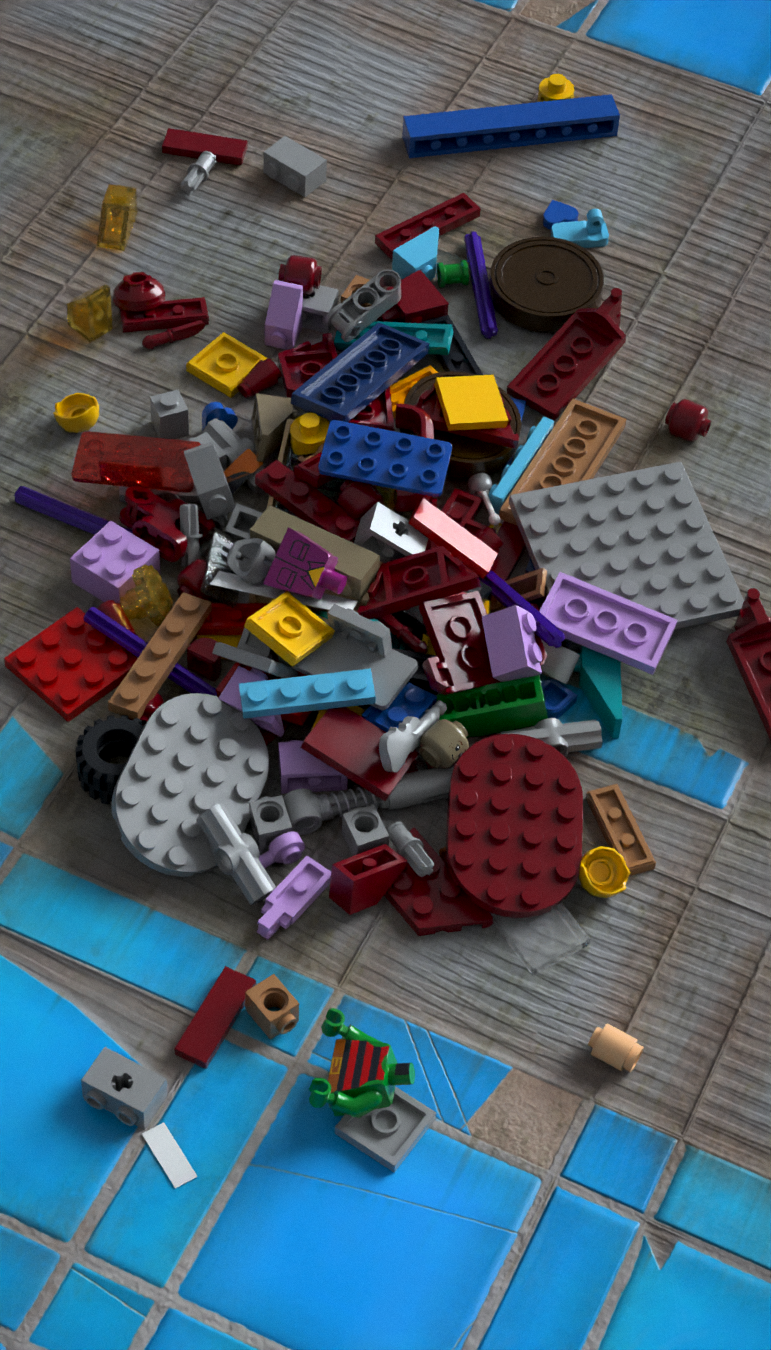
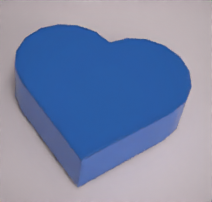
[543,200,579,230]
[202,402,238,430]
[541,679,578,719]

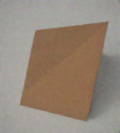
[490,568,547,613]

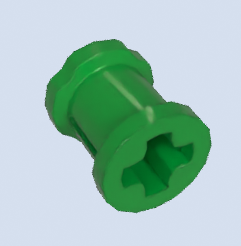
[436,260,469,288]

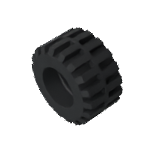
[76,715,145,805]

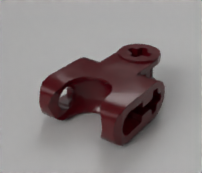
[119,486,215,562]

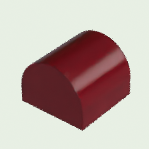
[187,637,222,682]

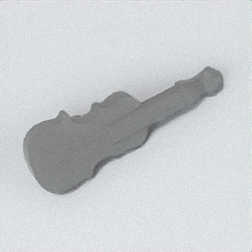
[379,700,447,772]

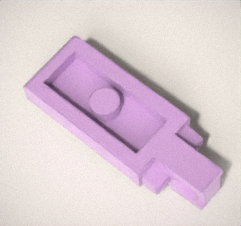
[257,856,331,940]

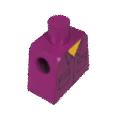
[263,527,347,600]

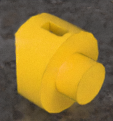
[537,74,574,102]
[290,413,330,455]

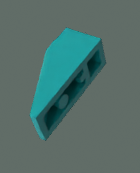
[573,645,622,738]

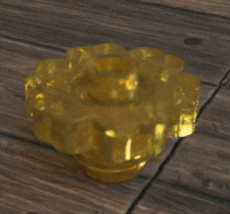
[120,564,173,627]

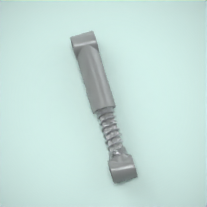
[283,763,456,835]

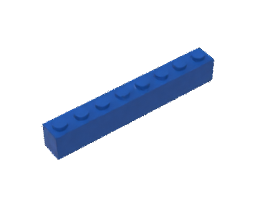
[402,94,620,158]

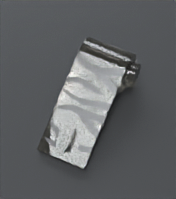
[199,527,243,608]

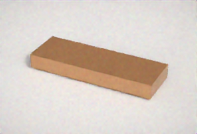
[586,784,656,876]

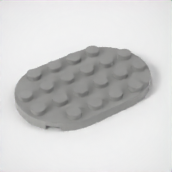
[112,693,269,877]

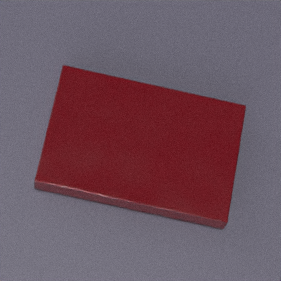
[300,707,419,802]

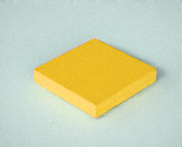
[186,332,267,398]
[434,375,508,431]
[244,591,335,667]

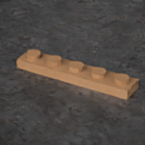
[108,592,212,720]

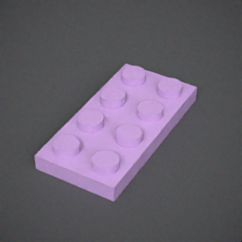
[539,572,678,675]

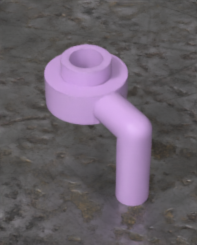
[259,831,305,869]

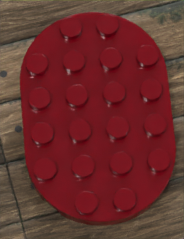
[446,734,583,918]

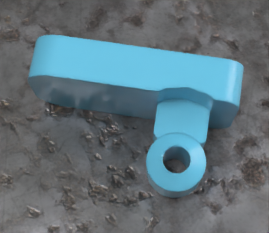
[551,209,609,248]

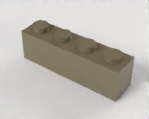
[250,505,380,601]

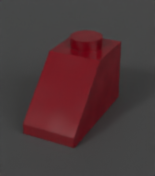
[329,844,407,915]

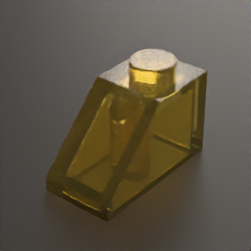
[97,184,137,251]
[66,284,113,343]

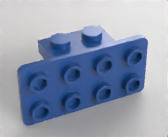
[318,420,452,497]

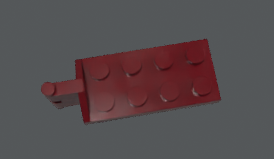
[507,288,626,421]
[726,588,771,740]

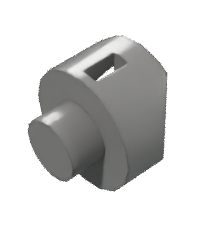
[227,538,276,583]

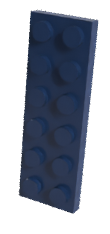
[291,322,430,422]

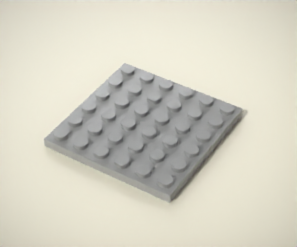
[508,462,744,651]

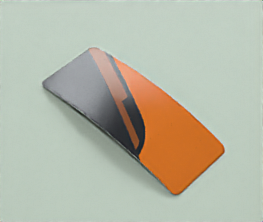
[224,449,263,495]

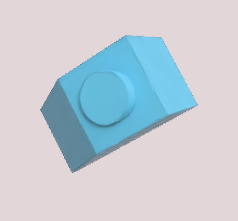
[392,226,439,281]

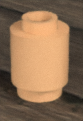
[588,1023,644,1072]

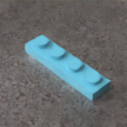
[488,416,554,515]
[239,668,376,719]

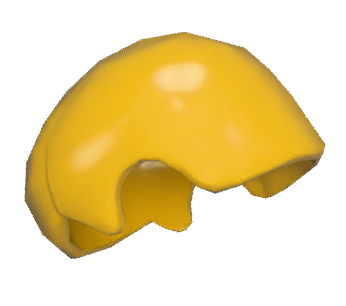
[53,393,99,433]
[579,846,630,898]

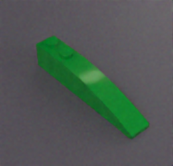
[365,675,548,738]

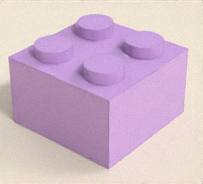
[70,520,160,609]

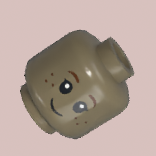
[419,719,469,769]

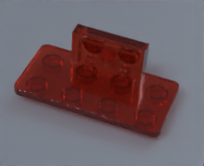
[71,431,201,493]

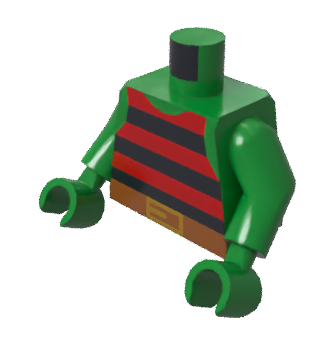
[309,1008,415,1118]

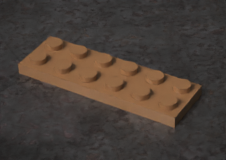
[499,398,627,526]

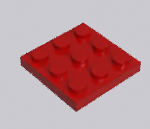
[4,607,138,722]

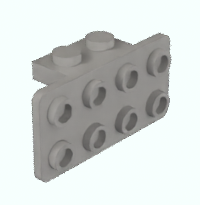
[277,604,418,710]

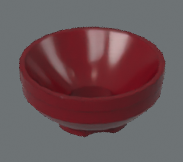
[113,272,165,311]

